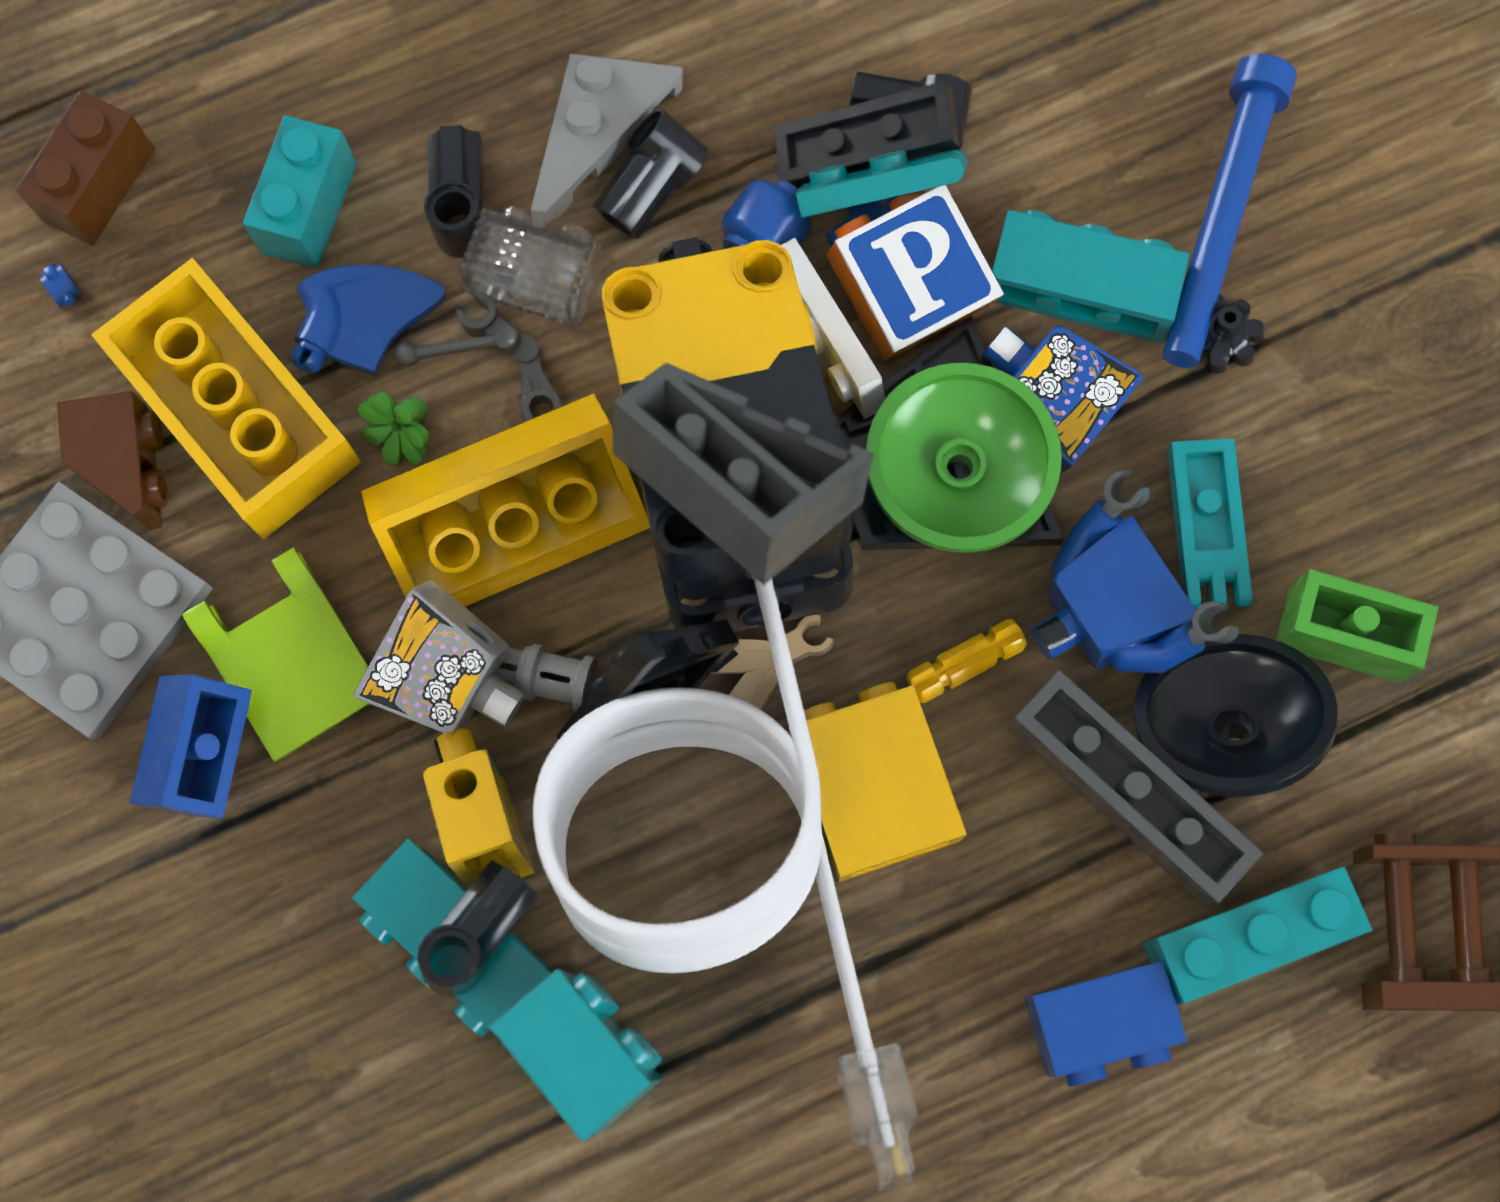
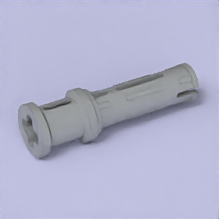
[495,643,598,712]

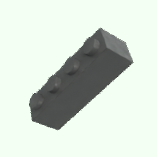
[1008,670,1264,906]

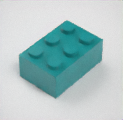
[490,969,663,1142]

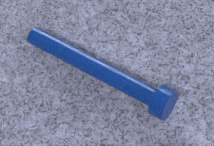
[1162,54,1297,368]

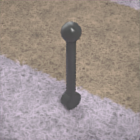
[395,325,521,367]

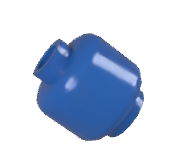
[721,180,812,249]

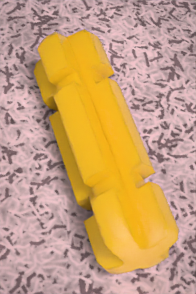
[906,619,1027,703]

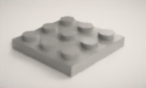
[0,481,213,742]

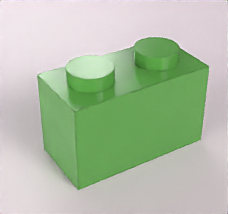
[1276,569,1439,683]

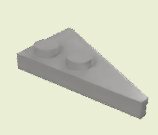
[531,54,683,228]

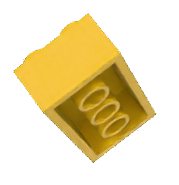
[91,258,362,540]

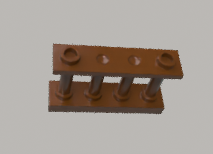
[1353,833,1500,1011]

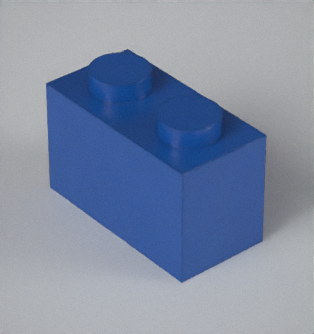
[129,674,252,819]
[1024,961,1188,1087]

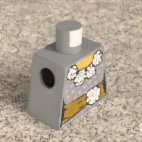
[353,580,525,734]

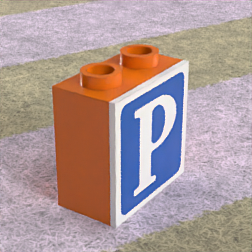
[826,185,1004,363]

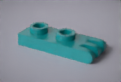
[796,149,968,218]
[1167,438,1252,609]

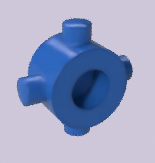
[39,264,82,307]

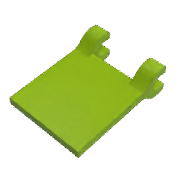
[182,547,371,762]

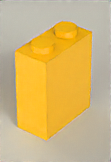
[789,682,967,882]

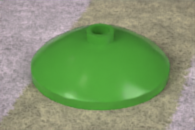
[866,363,1062,553]

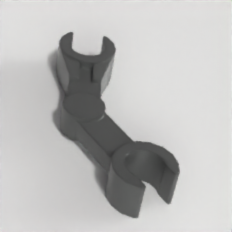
[456,291,562,422]

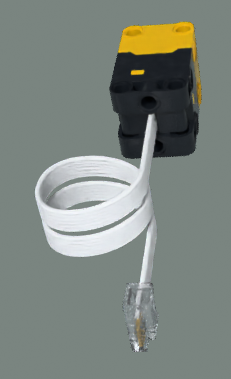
[533,237,917,1191]

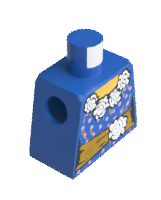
[982,325,1144,474]

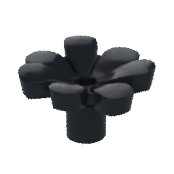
[1201,294,1264,374]

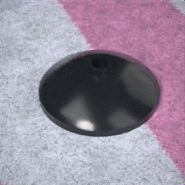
[1134,634,1338,797]

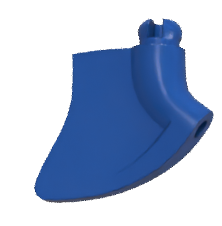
[290,265,446,376]

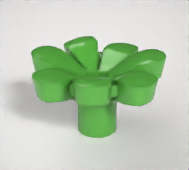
[358,392,429,466]

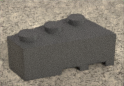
[612,362,874,585]

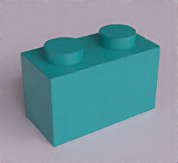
[242,115,357,270]

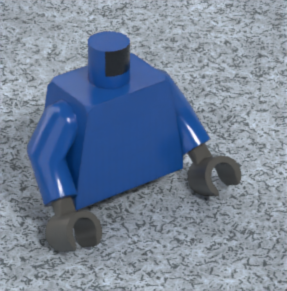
[1031,470,1239,674]

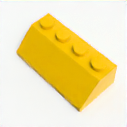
[361,393,650,607]

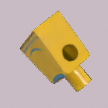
[423,729,535,888]

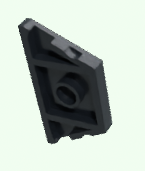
[556,620,740,740]

